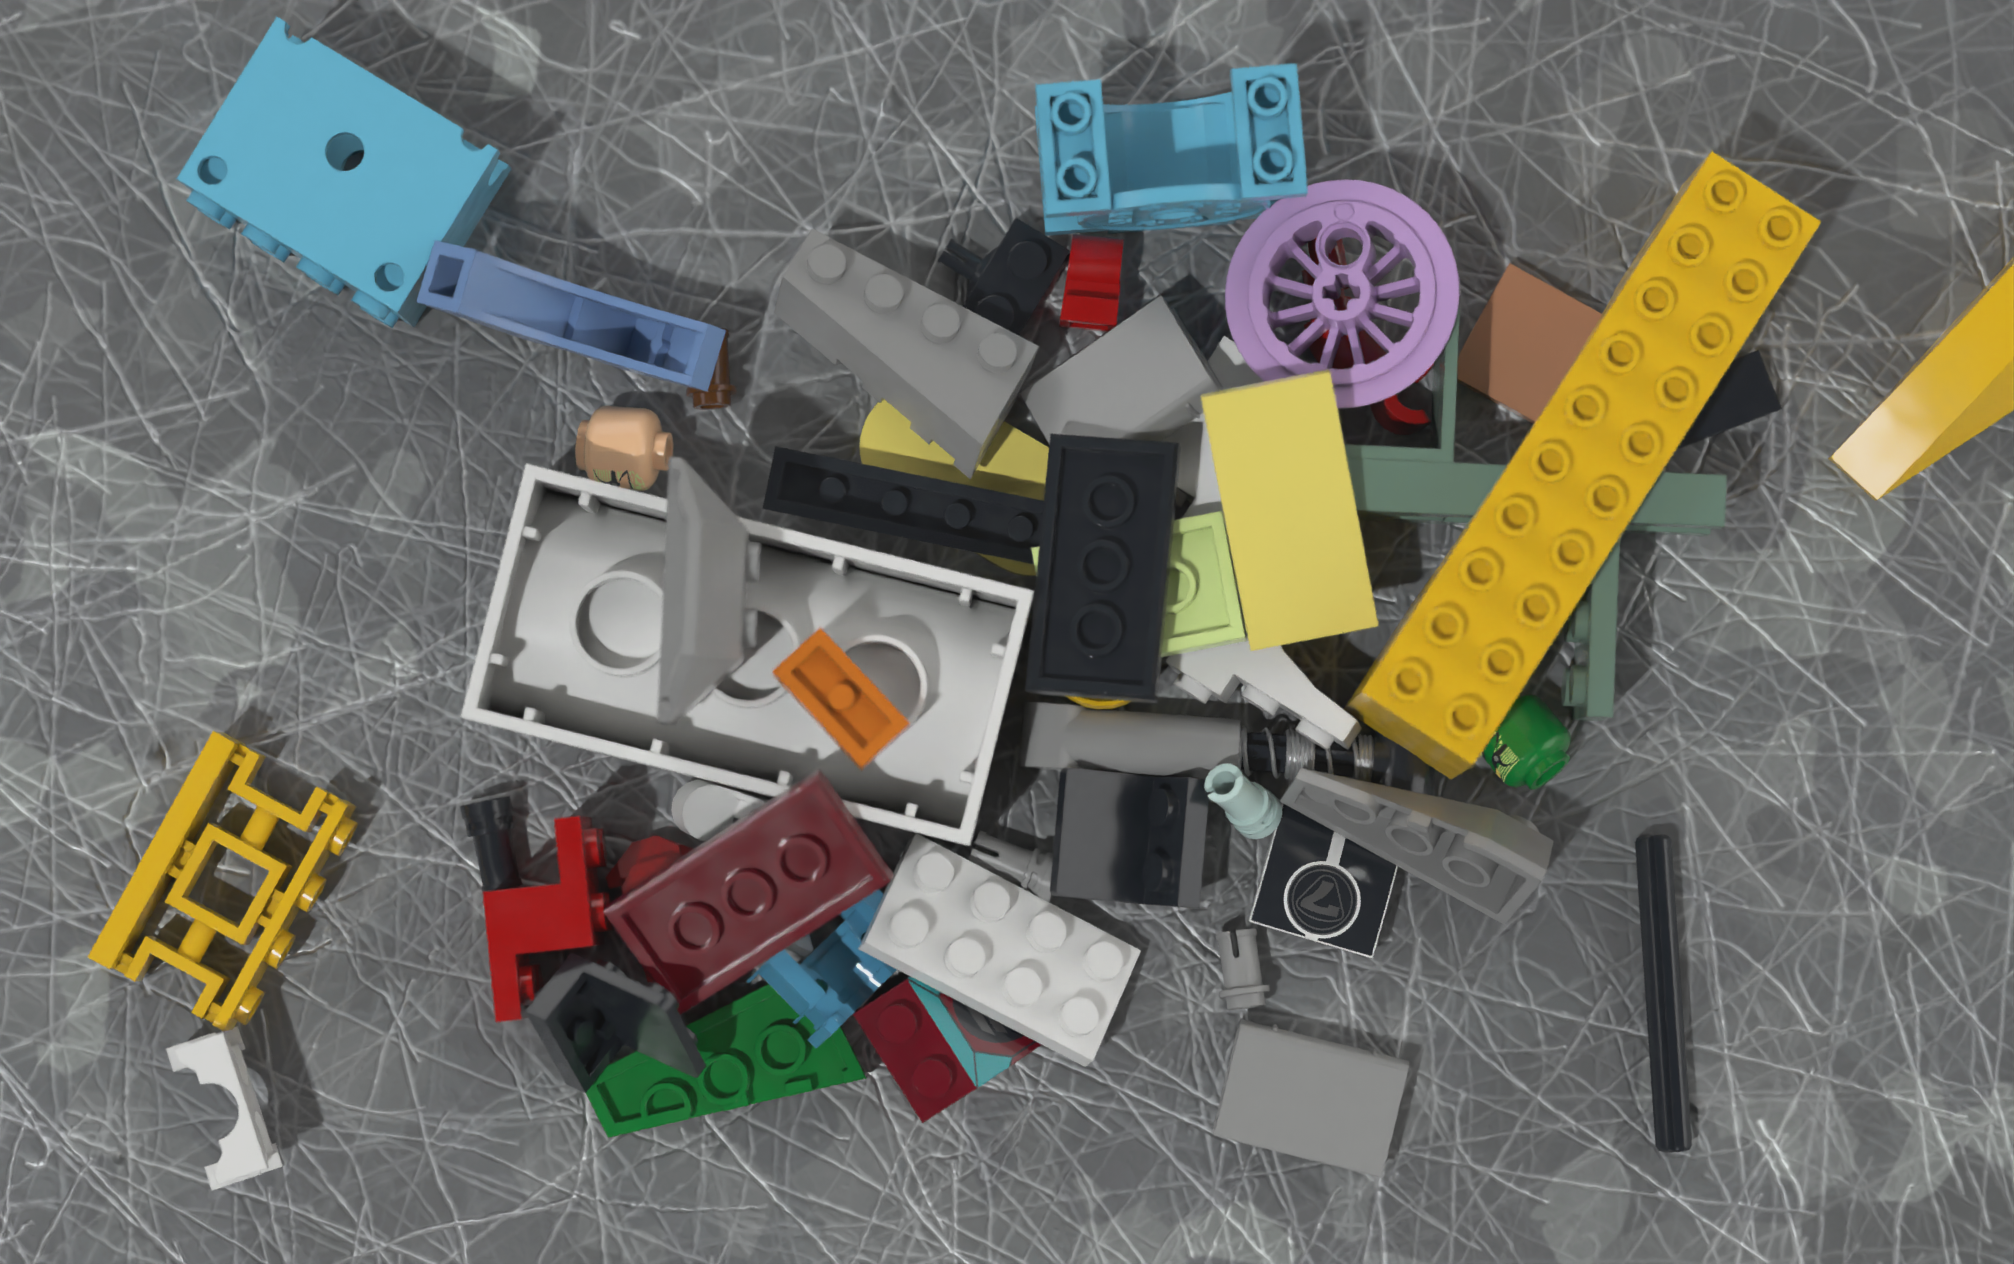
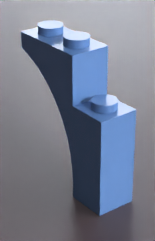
[416,240,726,392]

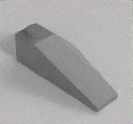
[1280,768,1554,925]

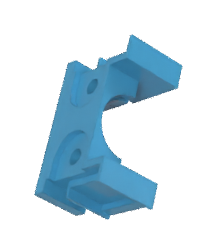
[746,889,897,1049]

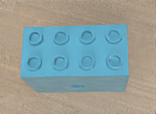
[177,17,511,328]

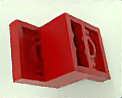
[482,816,614,1022]

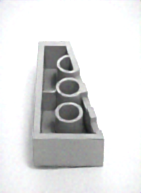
[774,229,1039,479]

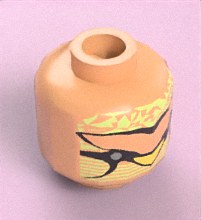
[575,406,673,491]

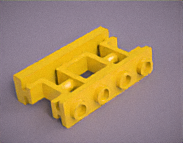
[88,731,358,1031]

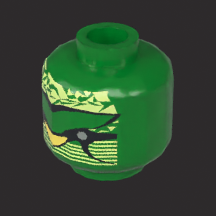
[1480,694,1571,790]

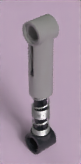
[1019,702,1435,796]

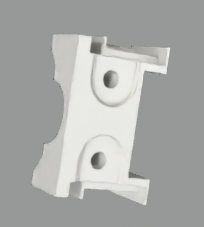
[166,1026,283,1191]

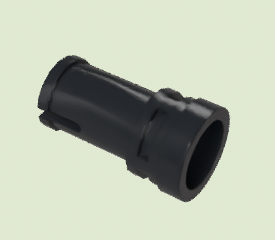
[460,796,523,892]

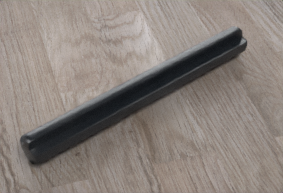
[1635,834,1692,1153]

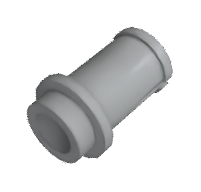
[1216,928,1270,1010]

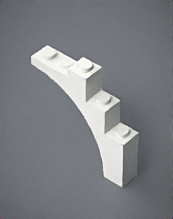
[1161,336,1361,750]

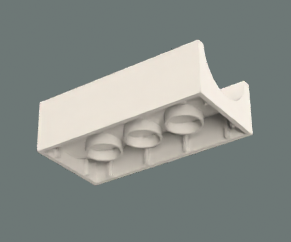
[461,464,1034,846]

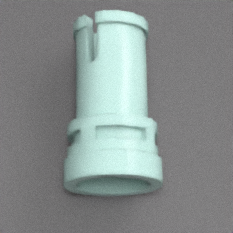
[1204,764,1282,839]

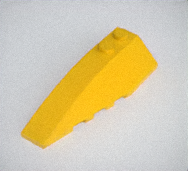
[1828,256,2014,501]

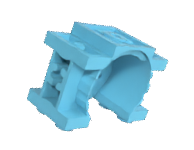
[1035,63,1308,236]

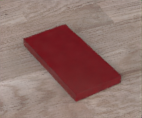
[603,769,894,1015]

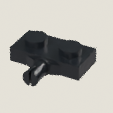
[937,218,1070,336]

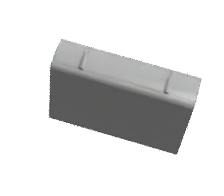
[1020,295,1224,443]
[1211,1019,1409,1178]

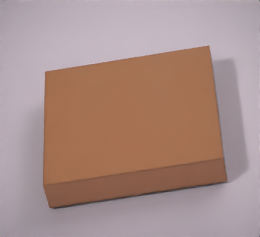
[1457,263,1602,424]

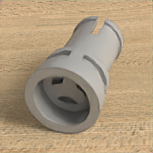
[969,831,1053,903]

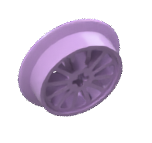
[1225,180,1459,408]

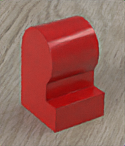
[1059,234,1124,332]

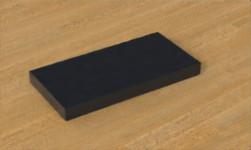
[1025,433,1181,703]

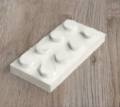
[858,833,1141,1067]

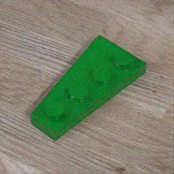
[586,984,867,1138]

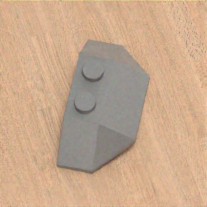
[657,457,761,725]

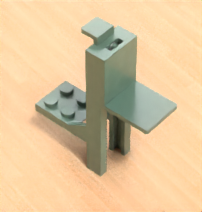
[1344,308,1727,722]

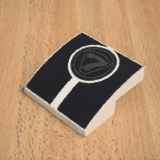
[1248,802,1398,958]

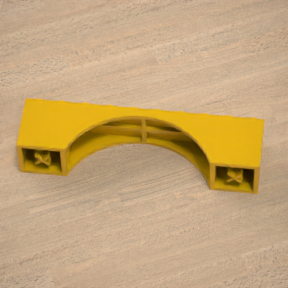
[1344,151,1821,779]

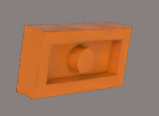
[772,627,910,771]

